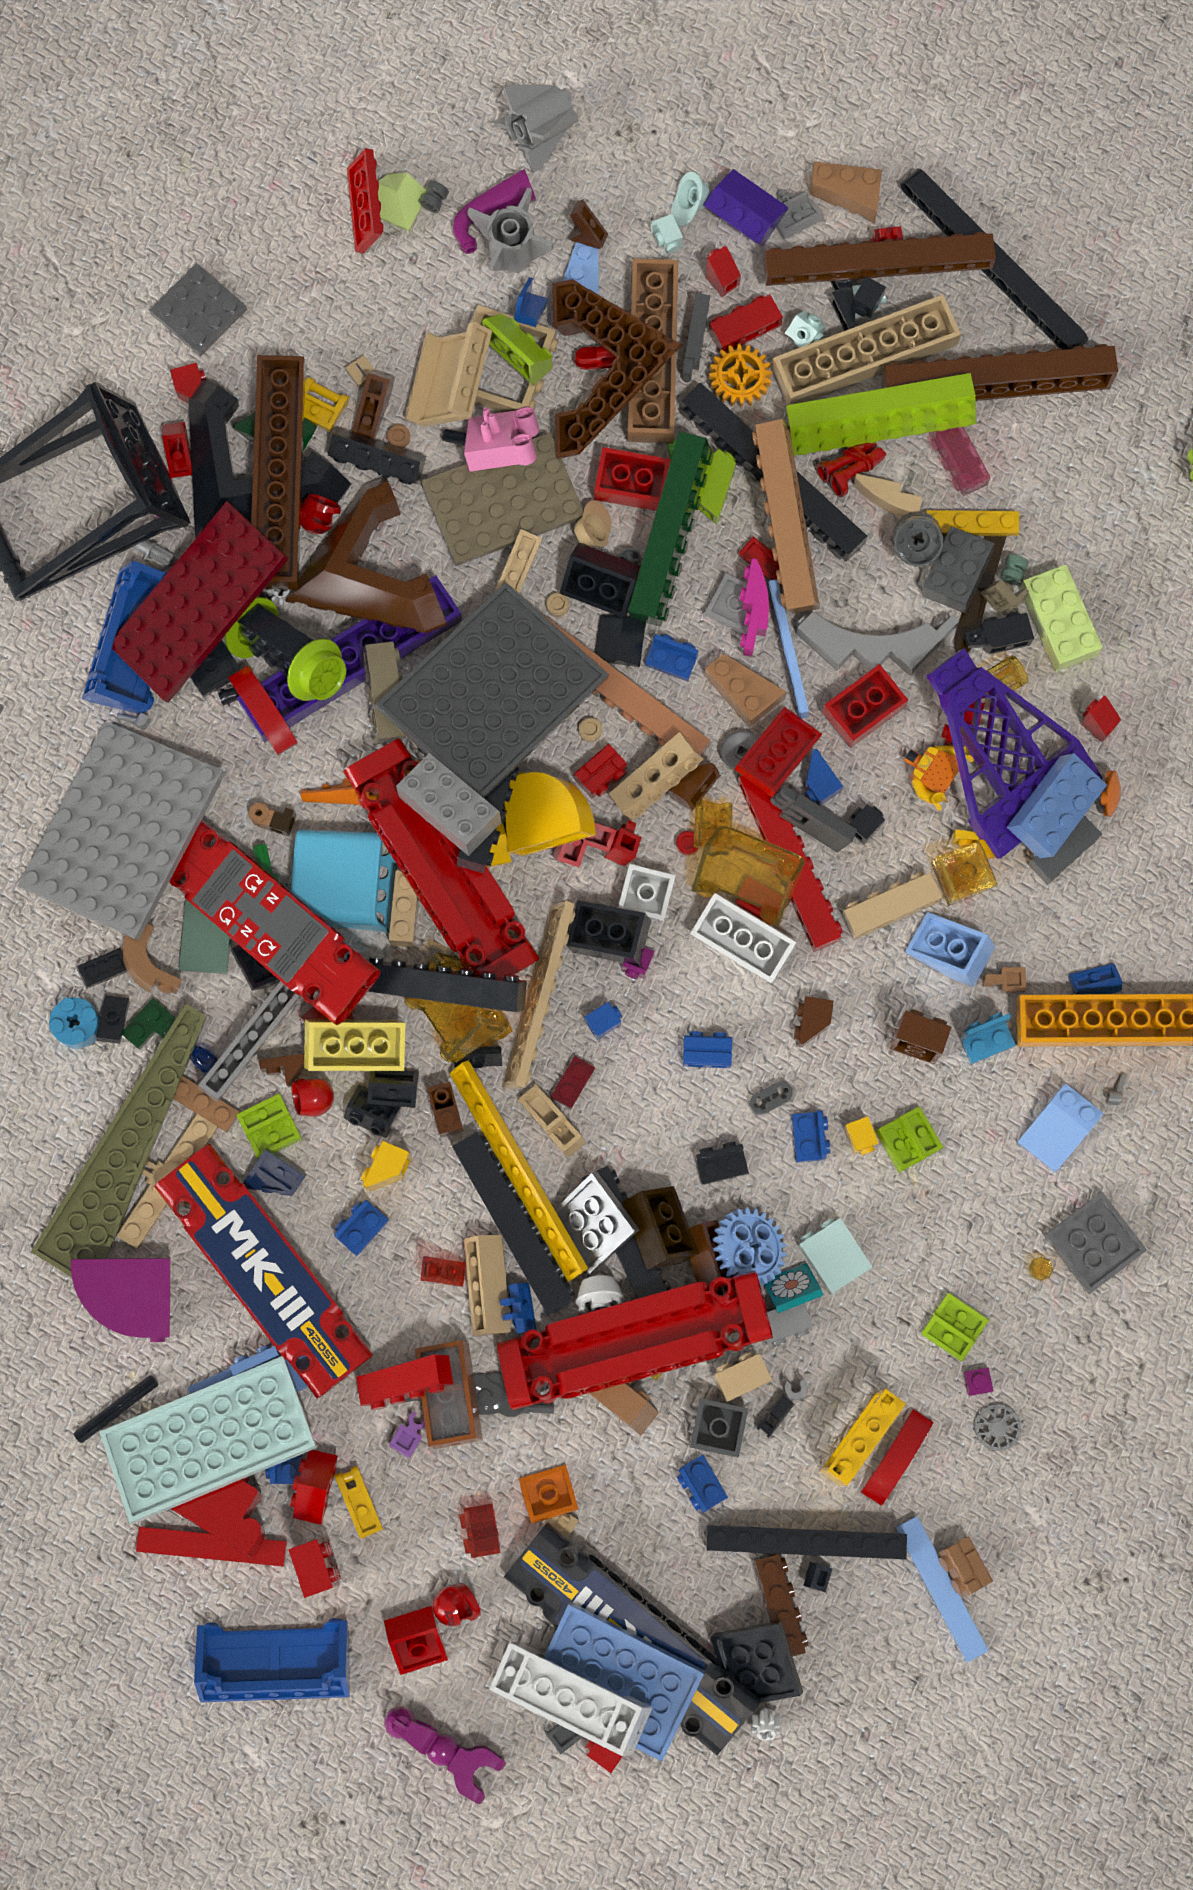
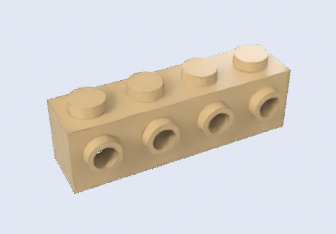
[842,872,943,940]
[464,1235,511,1336]

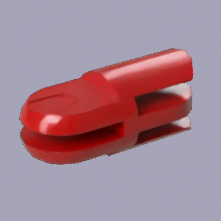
[574,346,616,370]

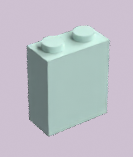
[798,1217,872,1295]

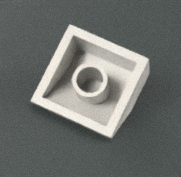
[618,864,676,922]

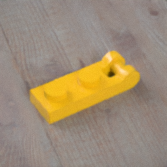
[334,1465,383,1539]

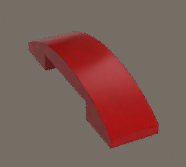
[228,666,298,755]
[861,1409,934,1506]

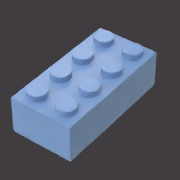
[1007,754,1107,858]

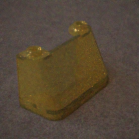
[691,826,805,927]
[404,952,509,1062]

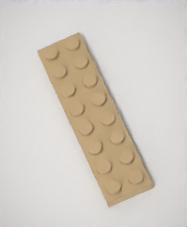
[502,901,575,1089]

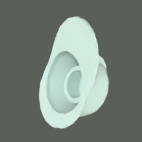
[671,172,710,226]

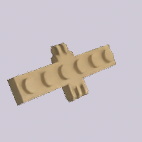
[117,1114,218,1249]

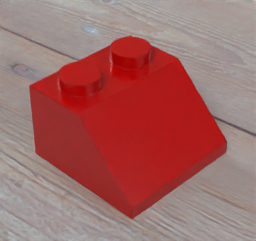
[384,1606,448,1675]

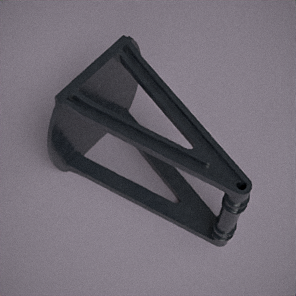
[0,382,191,601]

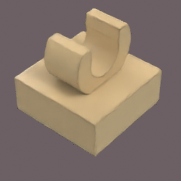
[548,1513,579,1538]

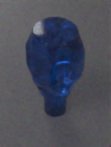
[190,1045,218,1073]

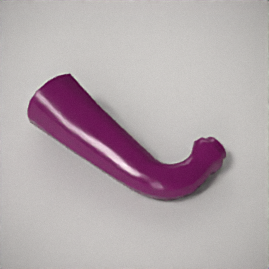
[453,169,536,254]

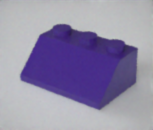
[704,169,789,246]

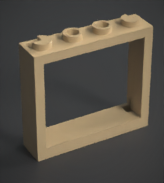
[472,305,559,413]

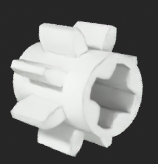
[267,589,293,608]
[751,1708,781,1741]

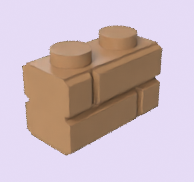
[938,1536,993,1597]

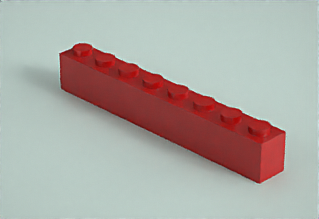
[738,776,843,952]

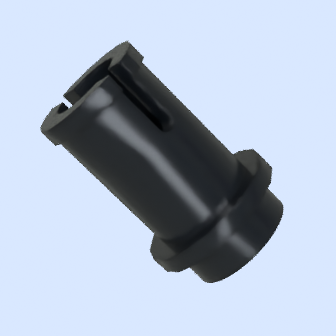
[218,687,239,706]

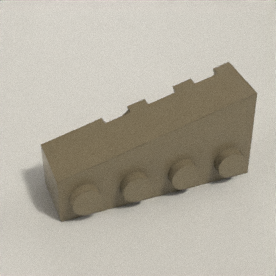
[363,642,406,745]

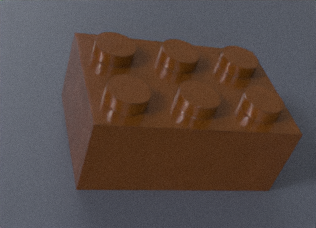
[889,1009,952,1065]

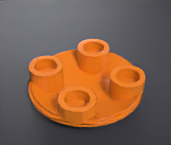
[1101,770,1121,817]

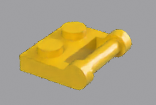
[304,377,350,433]

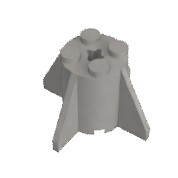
[494,84,578,172]
[468,187,553,273]

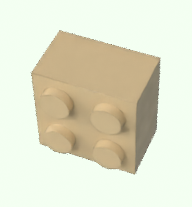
[713,1352,772,1403]

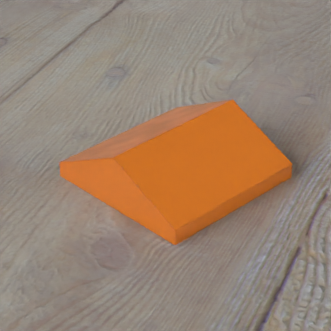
[519,1464,579,1524]

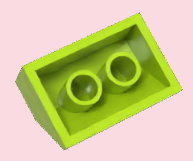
[482,314,553,386]

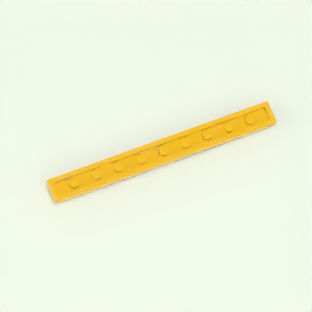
[449,1060,588,1282]

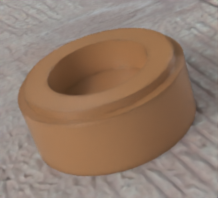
[387,424,410,448]

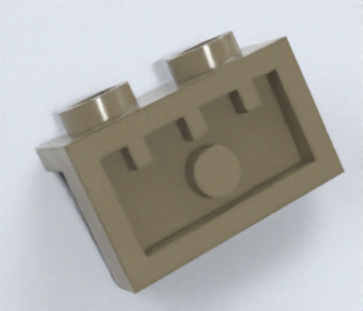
[980,579,1029,613]

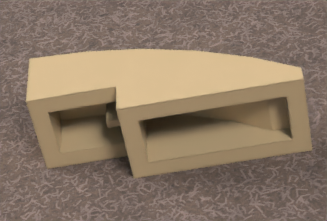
[853,474,922,518]
[518,1084,586,1159]

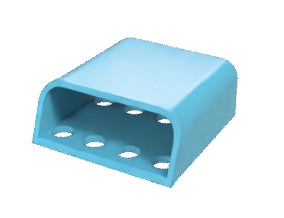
[290,829,397,933]

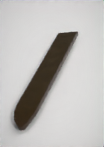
[954,536,1007,653]

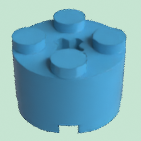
[49,997,100,1049]

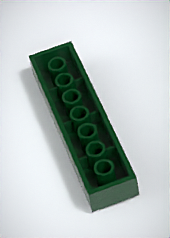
[628,431,714,627]

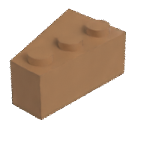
[704,654,787,728]
[589,1382,659,1436]

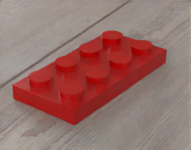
[347,148,384,253]
[734,707,822,797]

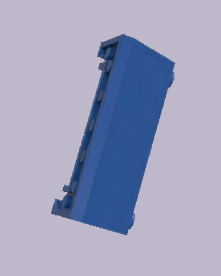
[82,561,167,714]
[194,1618,350,1703]

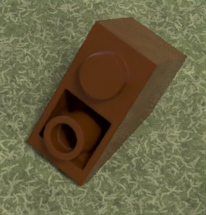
[794,996,834,1047]
[427,1082,464,1137]

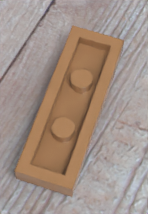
[174,1077,240,1133]

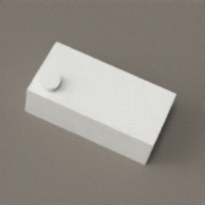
[690,893,799,983]

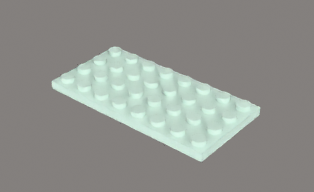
[99,1356,317,1525]

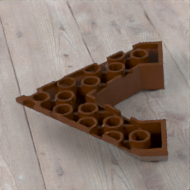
[552,279,682,459]
[285,477,447,633]

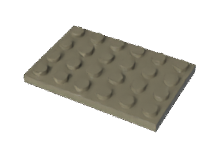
[422,433,584,566]

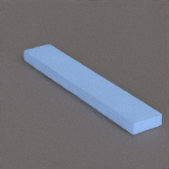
[768,579,809,719]
[895,1516,989,1663]

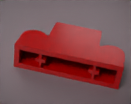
[171,1477,265,1559]

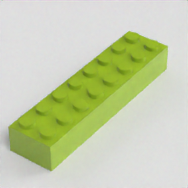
[786,373,977,456]

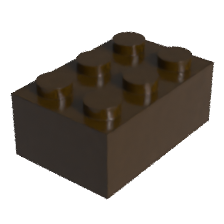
[622,1186,699,1270]

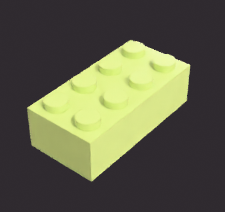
[1019,564,1103,672]

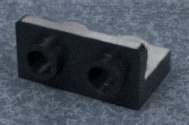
[344,1085,401,1138]
[695,1141,749,1185]

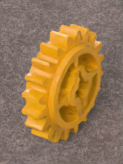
[709,344,772,408]

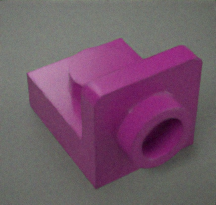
[622,948,655,980]

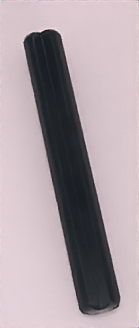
[73,1375,159,1443]

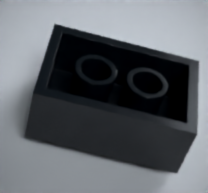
[559,542,641,618]
[566,900,651,966]

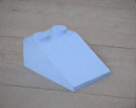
[905,912,995,987]
[1017,1083,1104,1172]

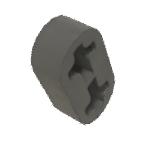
[749,1082,793,1115]

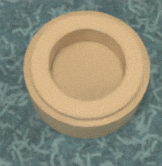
[546,593,569,617]
[579,718,602,742]

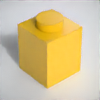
[844,1116,879,1156]

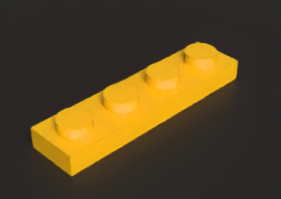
[926,510,1019,536]

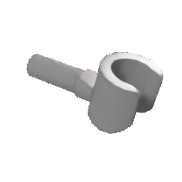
[117,713,151,730]
[1107,1073,1127,1105]

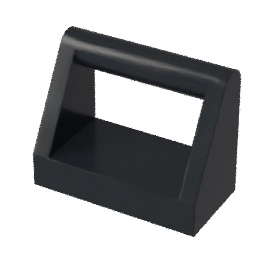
[367,1070,419,1108]

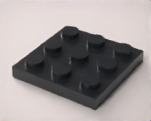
[710,1621,803,1703]

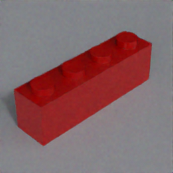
[356,1354,454,1410]

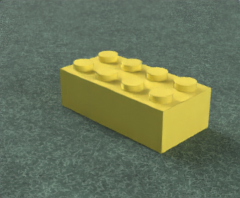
[304,1019,406,1071]

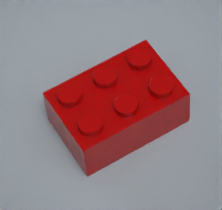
[594,447,671,511]
[822,664,909,748]
[288,1538,342,1598]

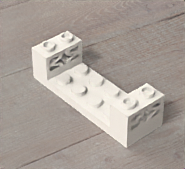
[489,1642,653,1756]

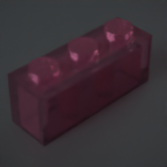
[931,427,991,497]

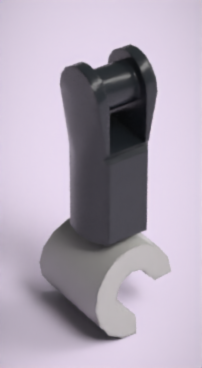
[756,1379,808,1438]

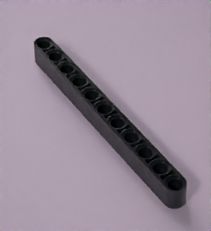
[900,168,1088,350]

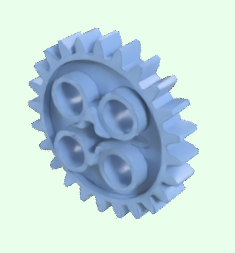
[713,1207,787,1286]

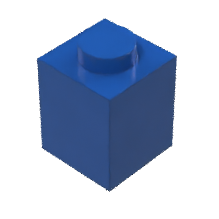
[584,1002,623,1040]

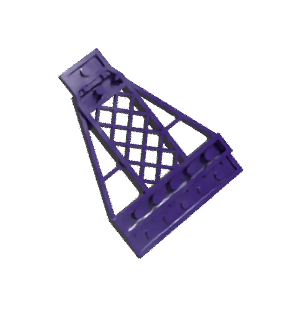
[926,648,1103,859]

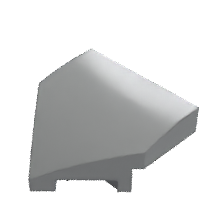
[776,189,824,239]

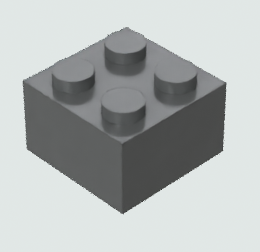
[689,1398,749,1458]

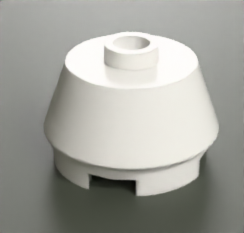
[576,1275,625,1314]

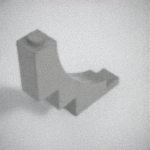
[796,611,959,676]

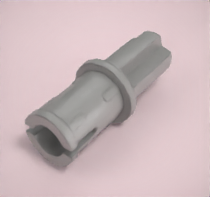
[132,540,175,566]

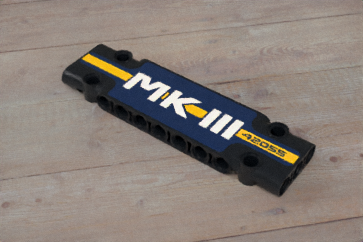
[504,1522,761,1756]

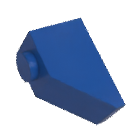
[805,748,843,806]

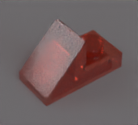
[420,1256,466,1287]

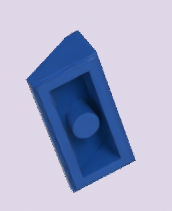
[1069,963,1122,995]

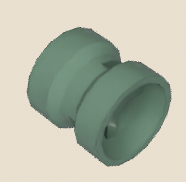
[1000,554,1029,585]

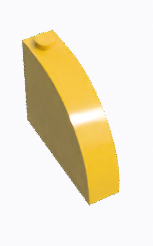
[505,772,596,856]

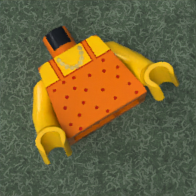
[904,746,974,811]

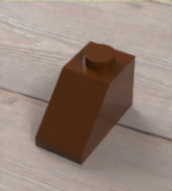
[667,763,721,811]

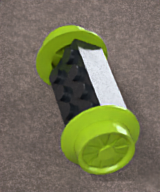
[224,597,346,701]

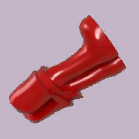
[816,442,886,498]

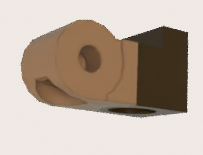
[248,803,297,837]

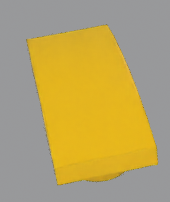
[952,829,996,859]

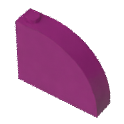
[71,1258,171,1342]

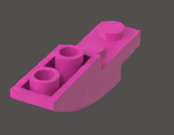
[739,558,769,657]

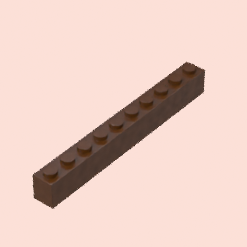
[763,232,996,286]

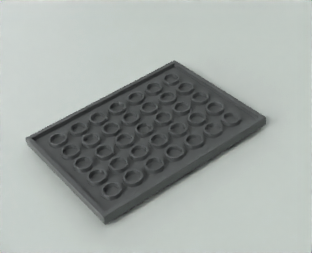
[375,582,609,798]

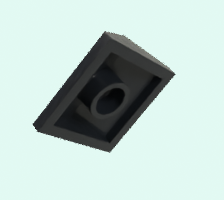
[595,615,646,667]
[230,945,280,991]

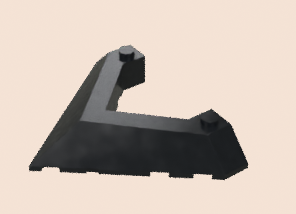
[188,379,352,539]

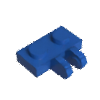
[499,1283,537,1334]

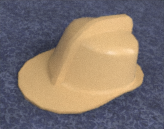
[574,500,612,548]

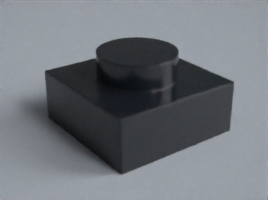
[803,1562,833,1593]

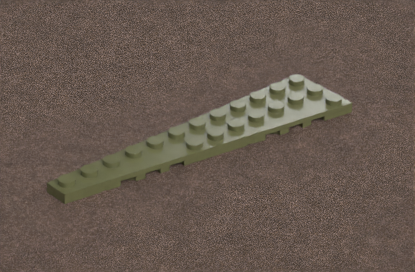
[31,1004,207,1277]

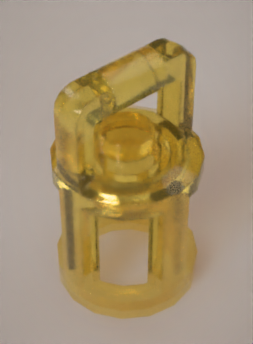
[982,655,1029,699]

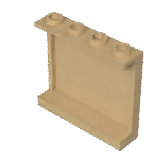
[405,322,492,427]

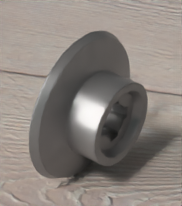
[721,731,758,770]

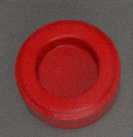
[676,831,700,856]

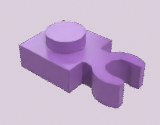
[388,1412,425,1459]

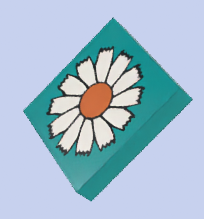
[763,1263,823,1313]

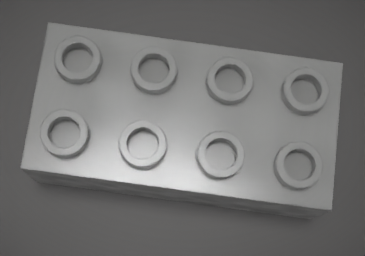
[396,753,502,856]

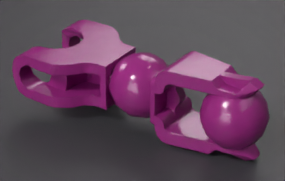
[384,1706,506,1804]

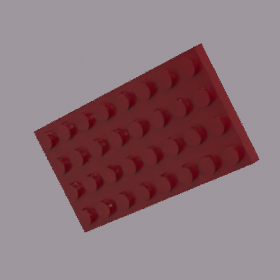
[112,501,289,703]

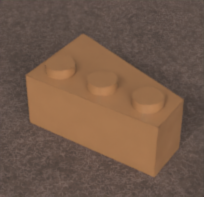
[810,162,882,224]

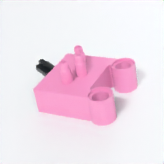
[442,407,539,472]

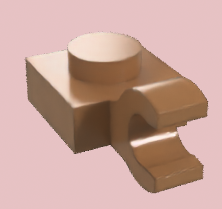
[983,967,1026,992]

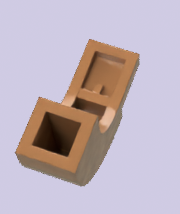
[122,924,182,994]

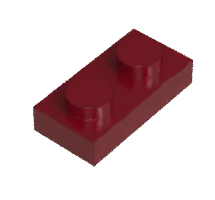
[551,1056,595,1110]

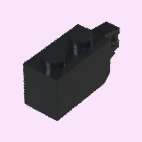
[964,612,1034,654]

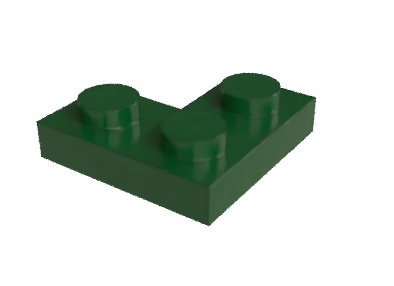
[123,998,176,1050]

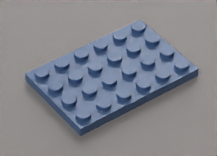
[543,1602,705,1761]

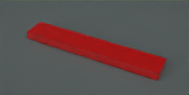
[136,1527,287,1567]

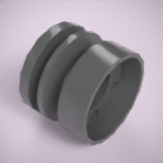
[893,511,943,567]

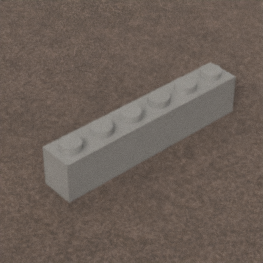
[198,981,301,1103]

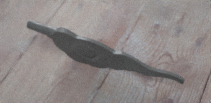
[404,1373,554,1417]

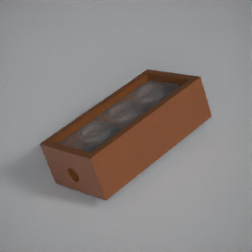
[415,1340,483,1449]

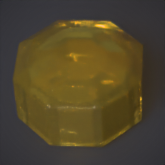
[1028,1257,1053,1282]

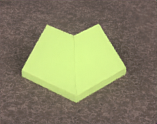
[378,173,427,232]

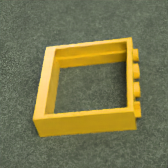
[820,1389,906,1486]

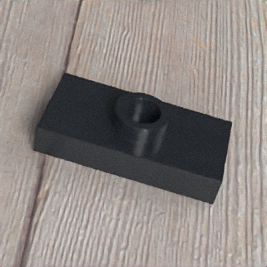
[76,948,127,989]
[96,995,130,1044]
[453,1046,502,1069]

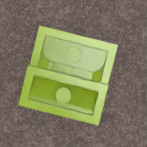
[236,1093,302,1159]
[875,1106,944,1173]
[921,1291,989,1362]

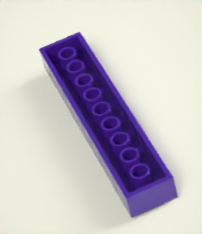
[237,575,462,743]

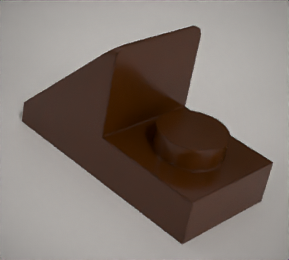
[569,199,608,249]
[259,1053,304,1088]

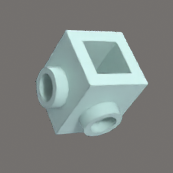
[785,310,827,347]

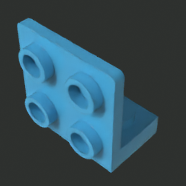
[959,1012,1016,1065]

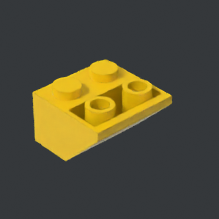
[361,1141,412,1192]

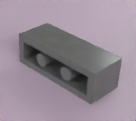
[1028,815,1102,885]

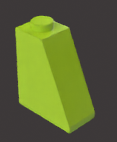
[698,449,736,524]

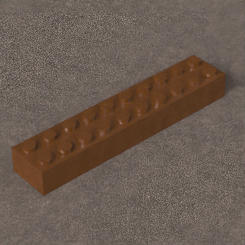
[880,344,1118,401]
[251,355,306,590]

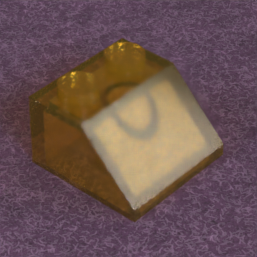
[931,841,998,906]

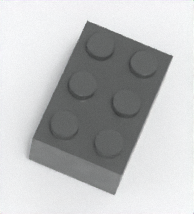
[923,526,994,614]

